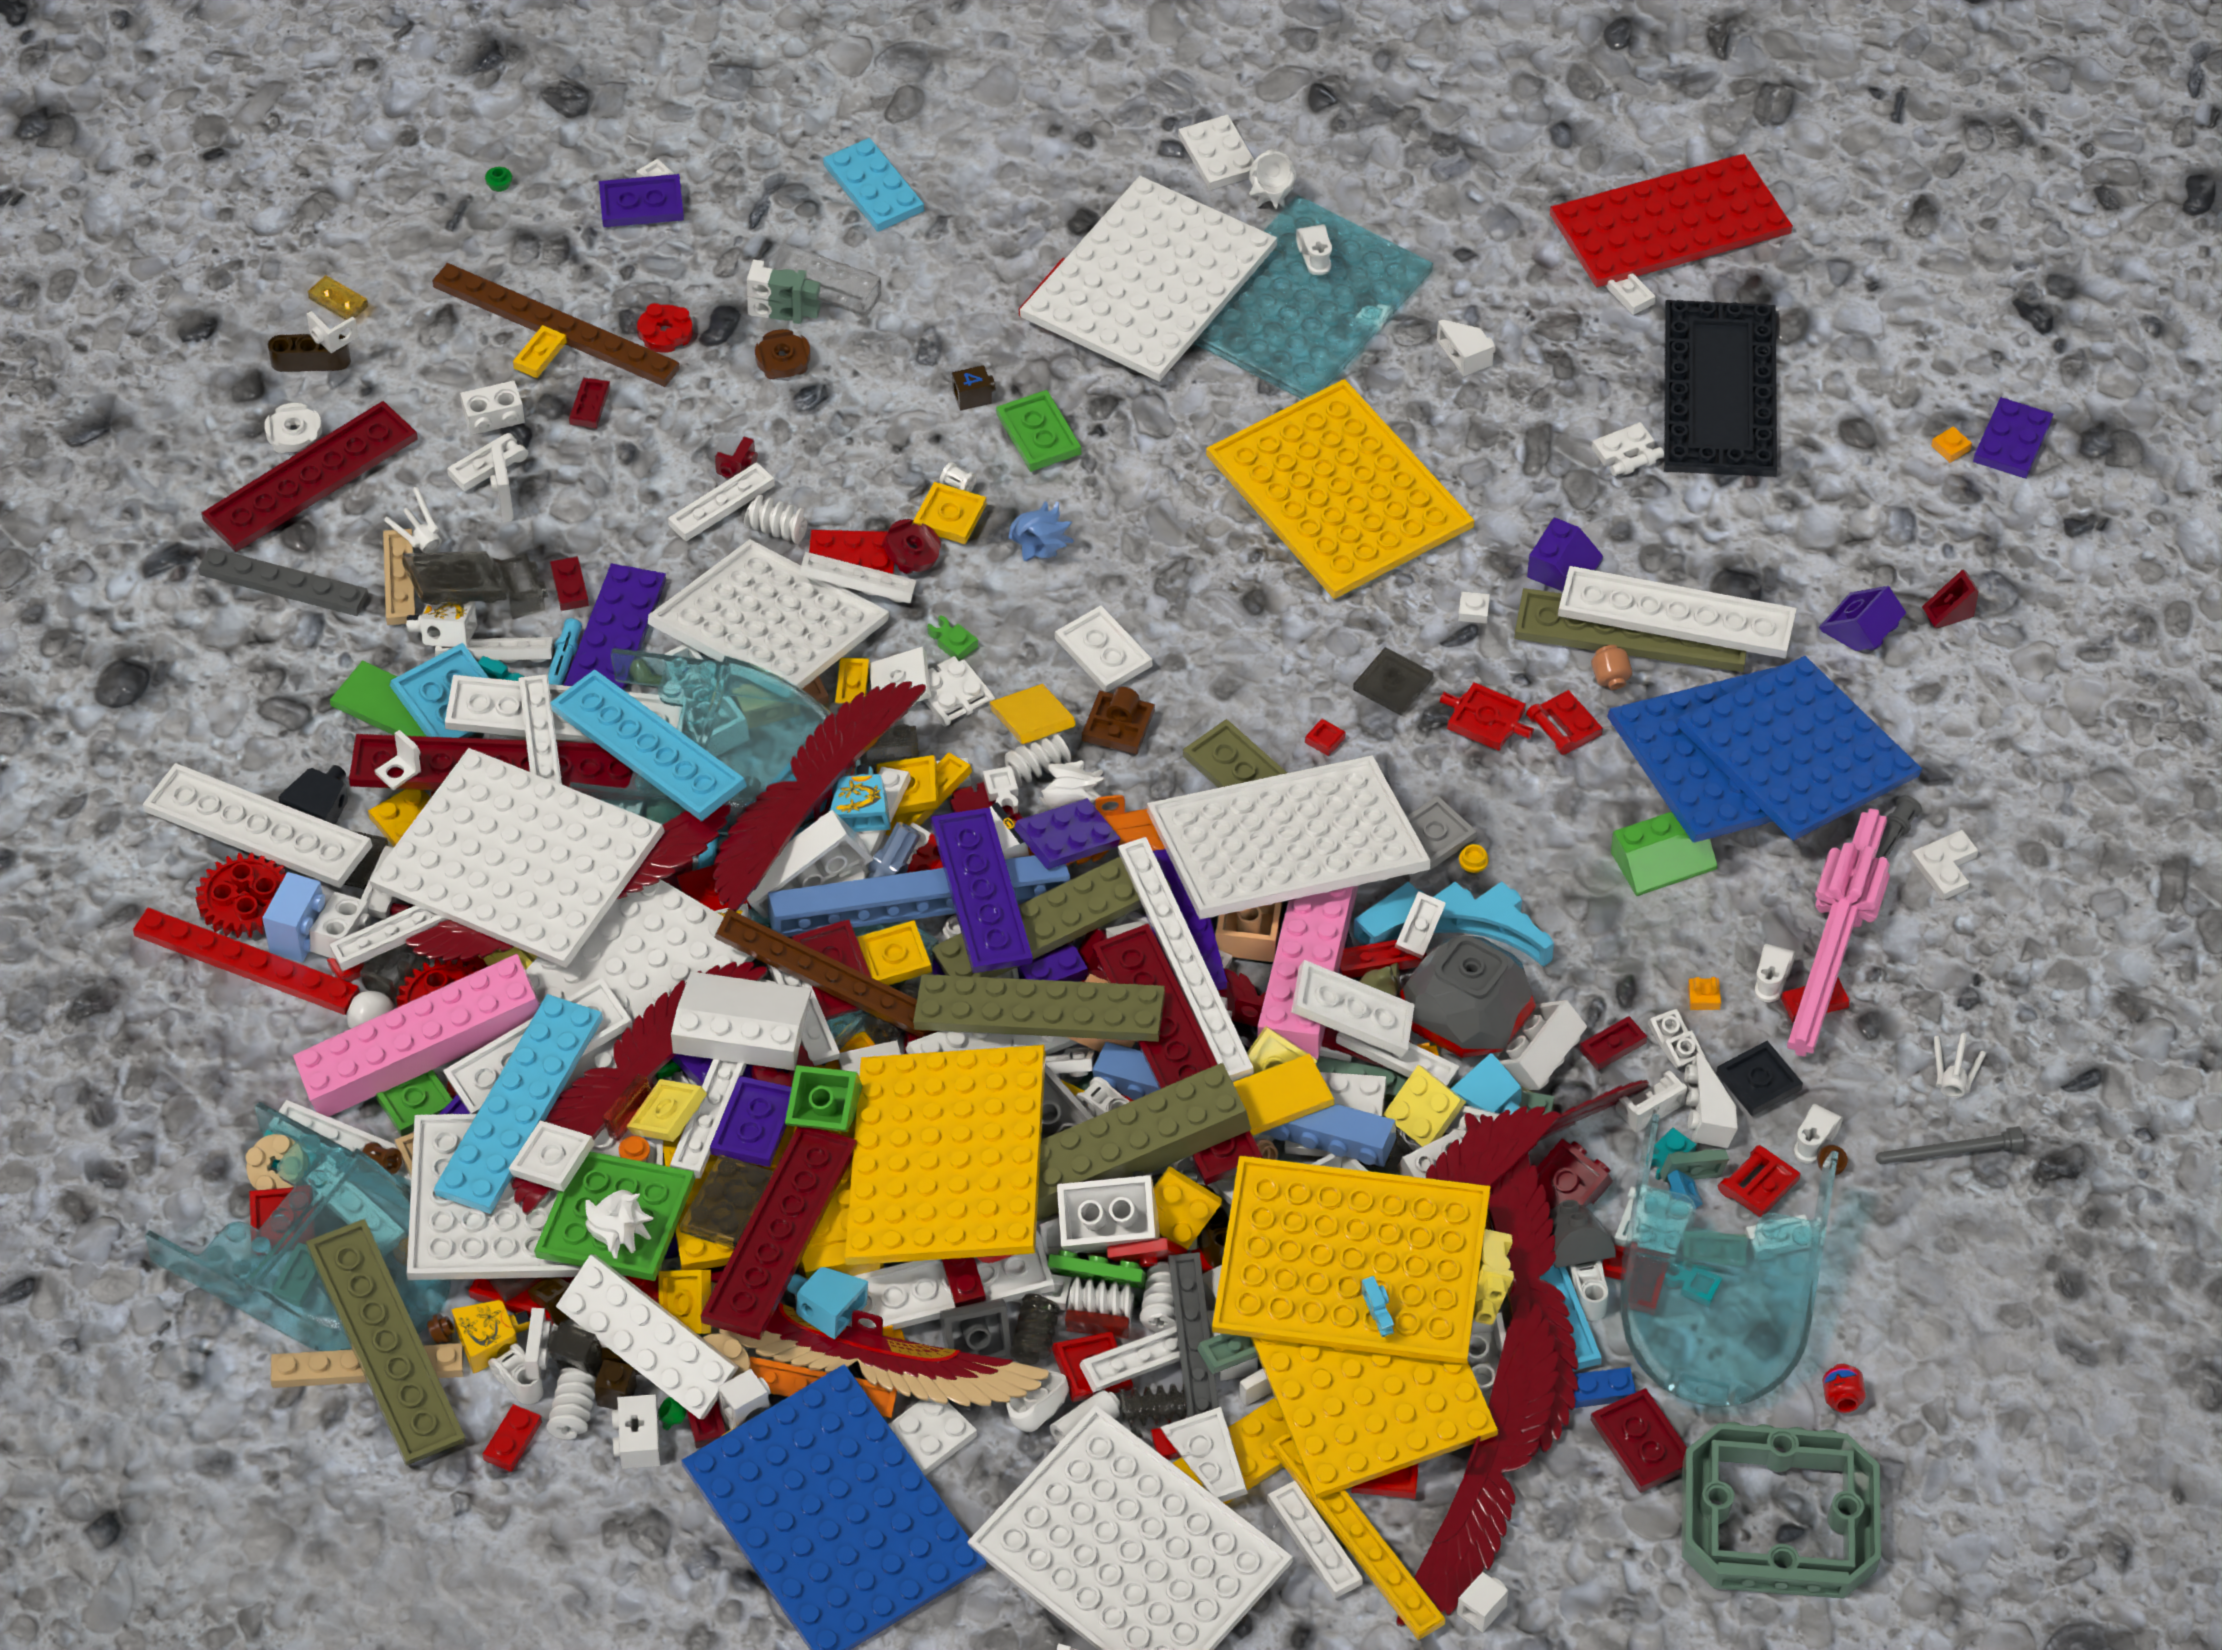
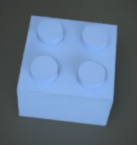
[262,872,325,963]

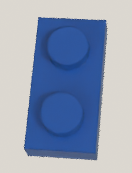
[1573,1367,1636,1408]

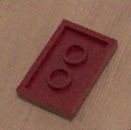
[791,919,872,1021]
[1590,1388,1687,1493]

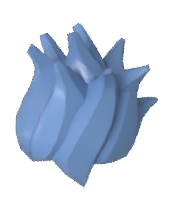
[1009,501,1074,561]

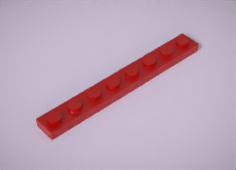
[133,907,360,1015]

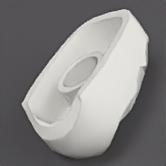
[1006,1370,1069,1432]

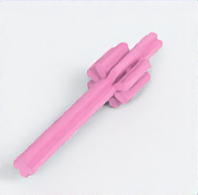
[1787,809,1890,1057]

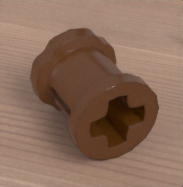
[360,1142,402,1175]

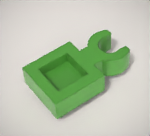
[927,615,978,661]

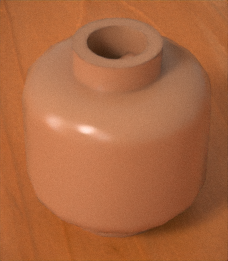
[1591,645,1633,690]

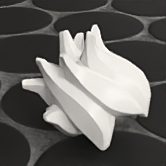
[1249,149,1296,209]
[1039,760,1105,810]
[585,1190,653,1259]

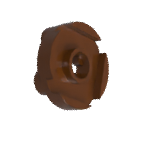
[755,329,811,379]

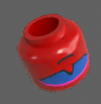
[1822,1364,1866,1413]

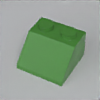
[785,1065,863,1132]

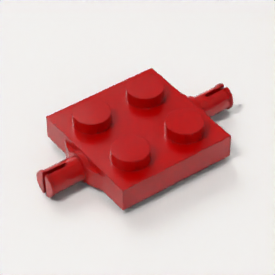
[1439,682,1534,751]

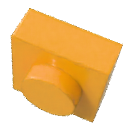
[1931,426,1972,463]

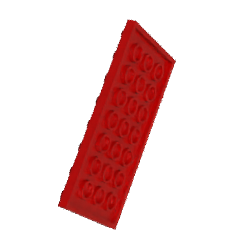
[1549,153,1793,288]

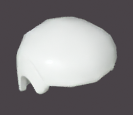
[347,991,395,1029]

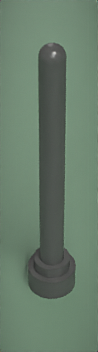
[1875,1126,2024,1164]

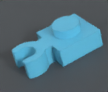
[1362,1276,1394,1337]

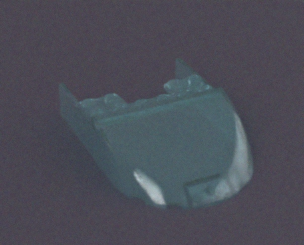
[569,648,856,835]
[145,1102,451,1351]
[1620,1113,1838,1407]

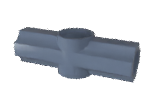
[867,822,921,878]

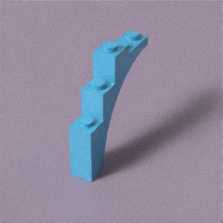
[1354,881,1554,967]

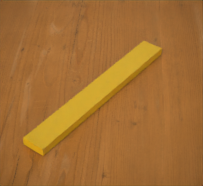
[1269,1431,1446,1641]

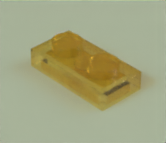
[308,275,368,320]

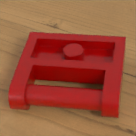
[1526,690,1603,755]
[1717,1145,1801,1218]

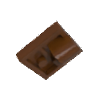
[1082,686,1155,755]

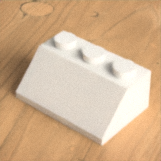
[1492,1000,1587,1090]
[1057,1175,1160,1252]

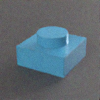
[1667,1169,1703,1210]

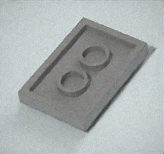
[1402,795,1477,883]

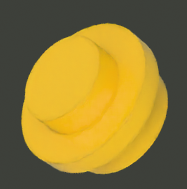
[1459,844,1489,873]

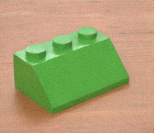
[1611,811,1717,897]

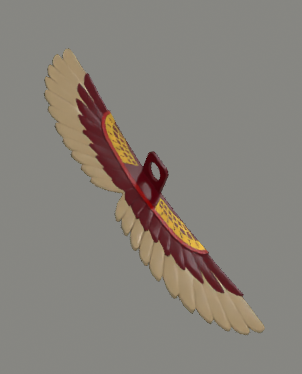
[711,1282,1049,1406]

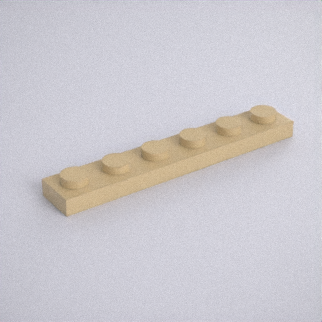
[271,1343,463,1388]

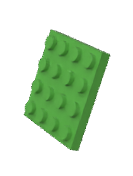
[534,1152,696,1281]

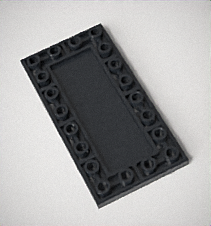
[1664,300,1777,477]

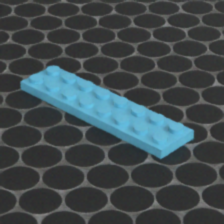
[550,669,747,821]
[434,994,603,1214]

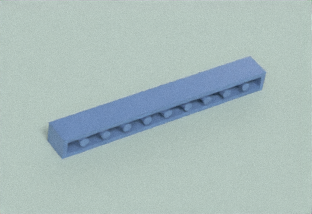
[768,855,1070,937]
[1092,1042,1396,1167]

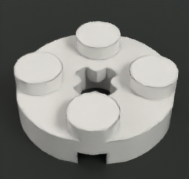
[265,403,322,453]

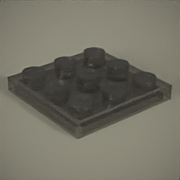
[402,551,508,605]

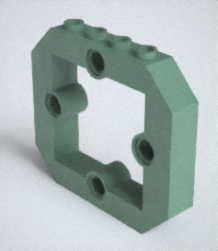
[1681,1422,1881,1599]

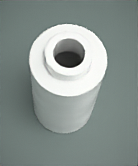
[1050,1390,1121,1444]

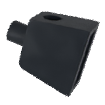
[278,765,348,825]

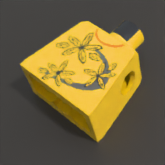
[451,1300,530,1374]

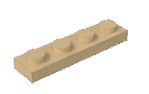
[383,529,416,625]

